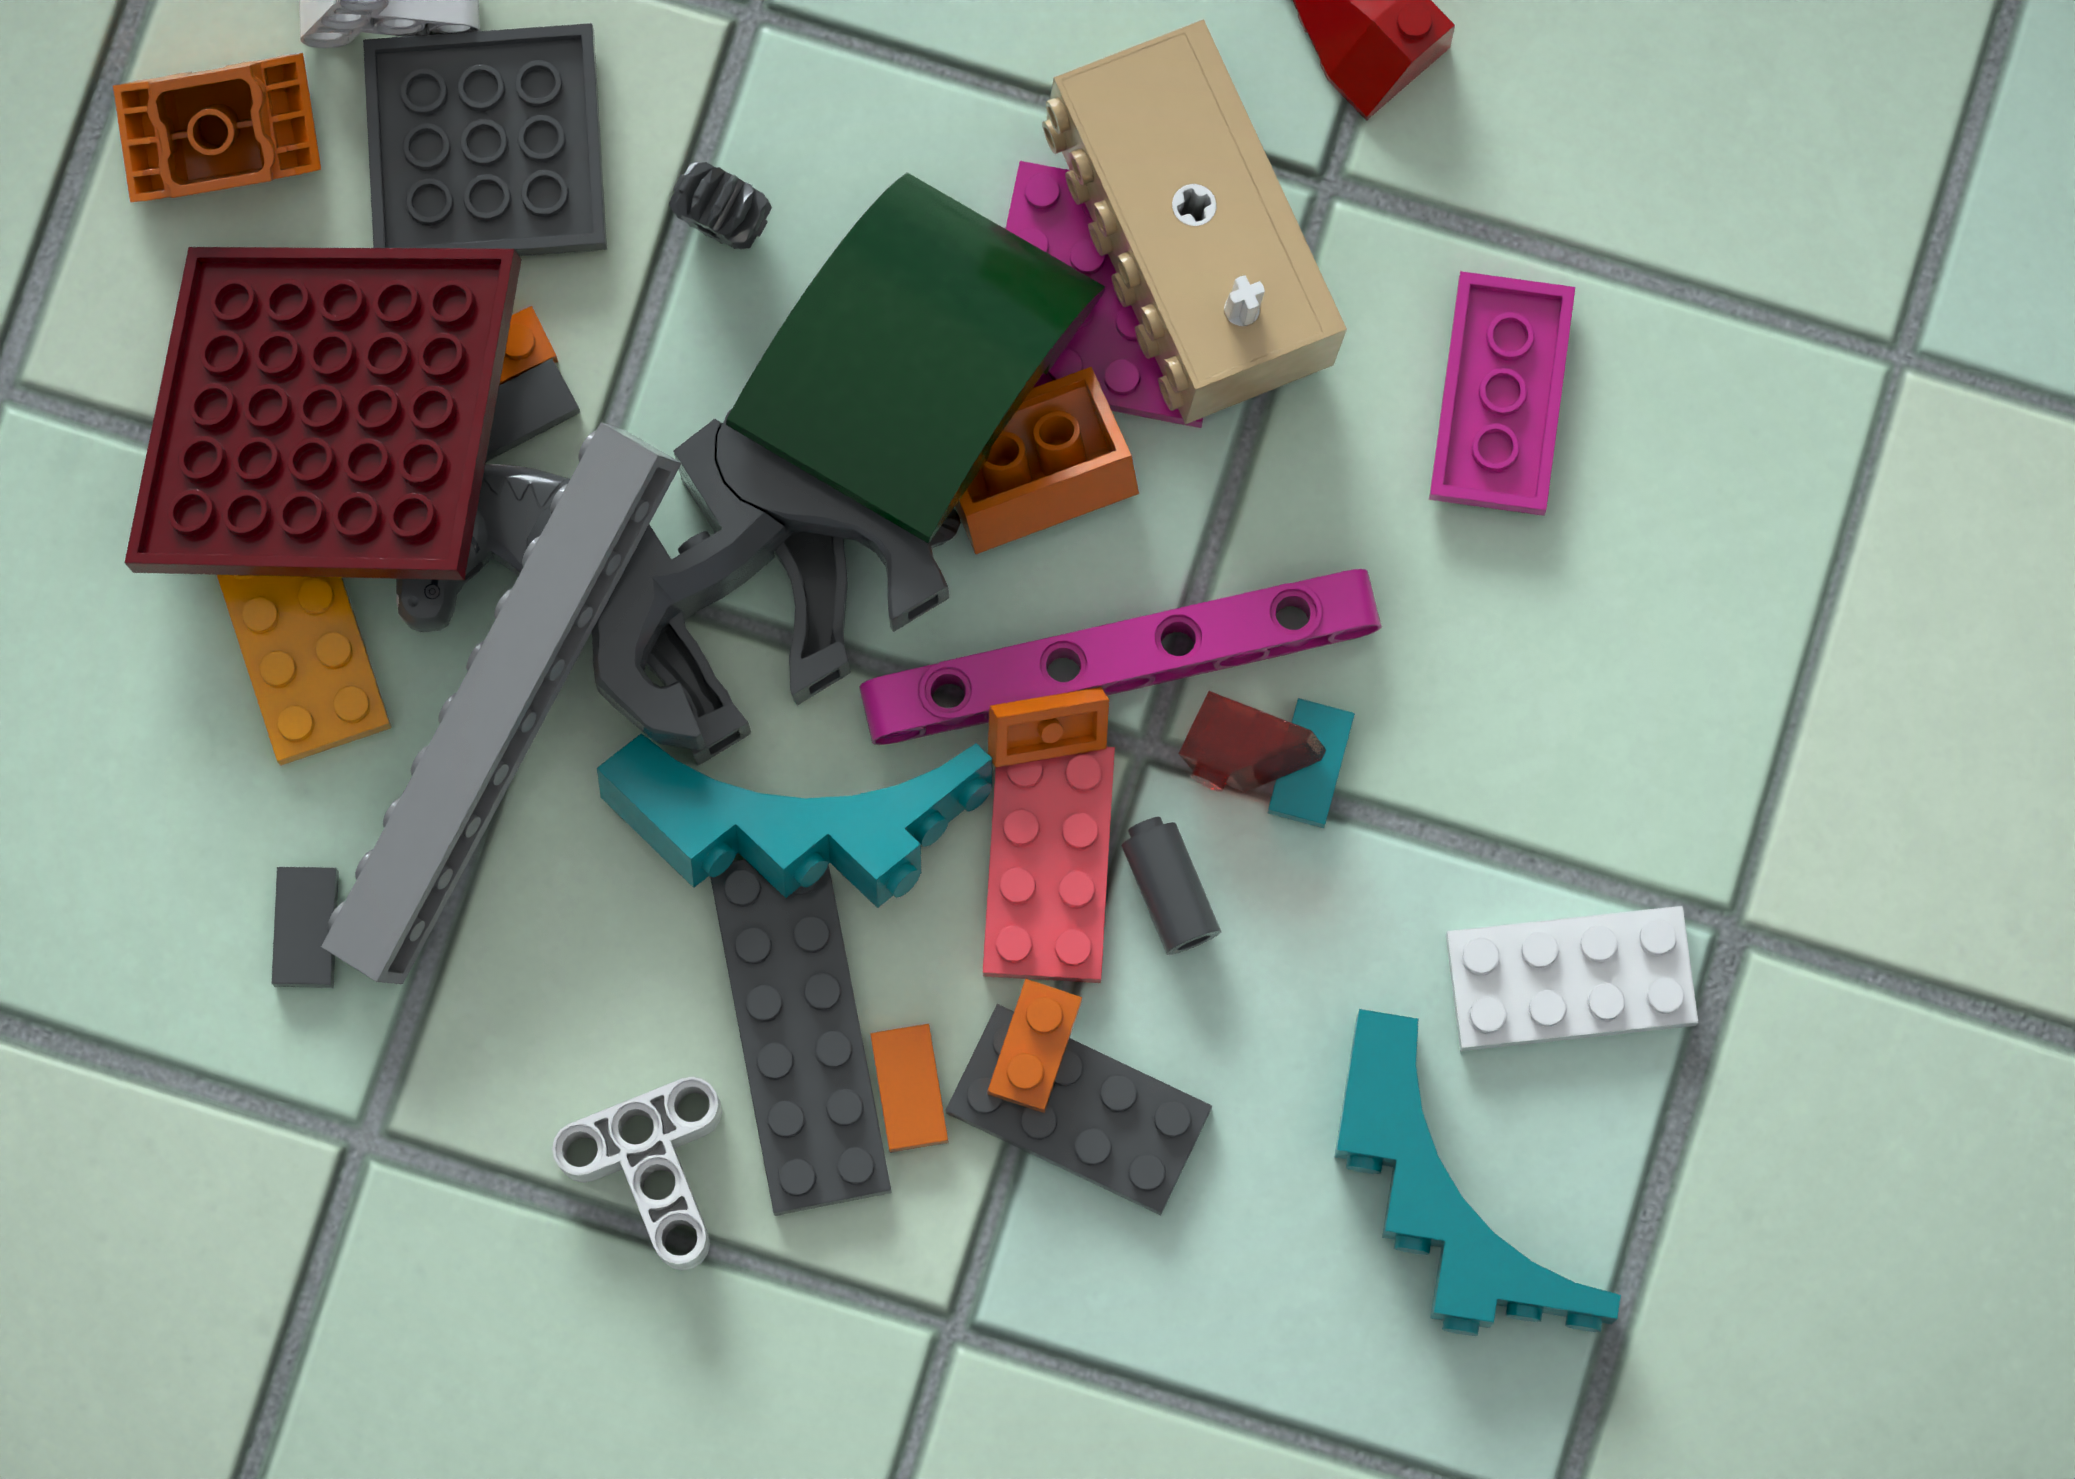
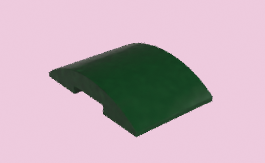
[725,172,1105,544]

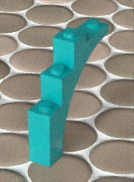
[597,733,992,908]
[1334,1009,1621,1336]

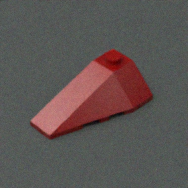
[1293,0,1455,121]

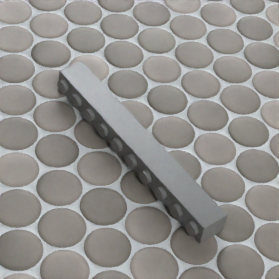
[321,422,682,984]

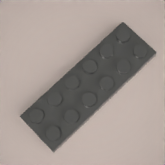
[710,859,892,1216]

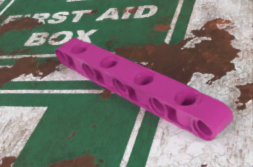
[859,569,1382,745]

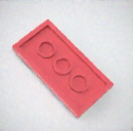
[983,747,1115,983]

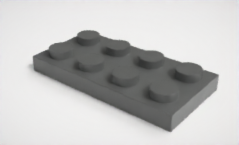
[945,1004,1212,1216]

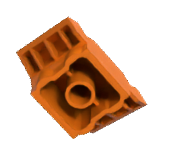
[113,53,321,202]

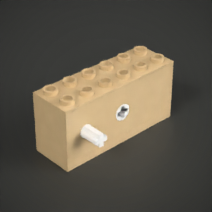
[1042,19,1347,425]

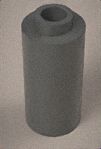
[1121,817,1221,955]

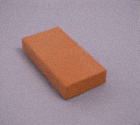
[870,1024,949,1153]

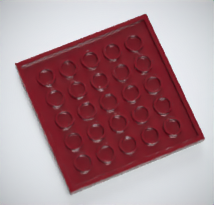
[124,247,522,580]

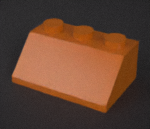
[955,366,1139,555]

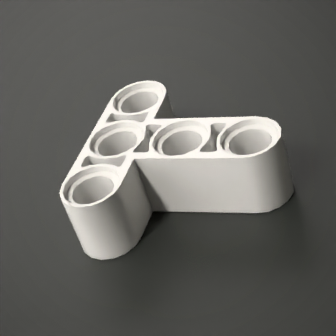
[299,0,480,48]
[552,1077,722,1271]

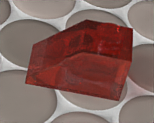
[1178,691,1326,792]

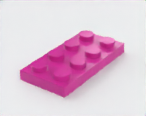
[1429,271,1575,516]

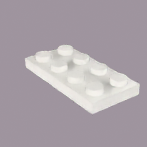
[1446,906,1698,1051]

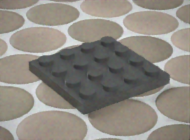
[363,23,607,256]

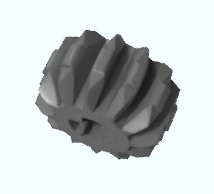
[669,162,772,249]

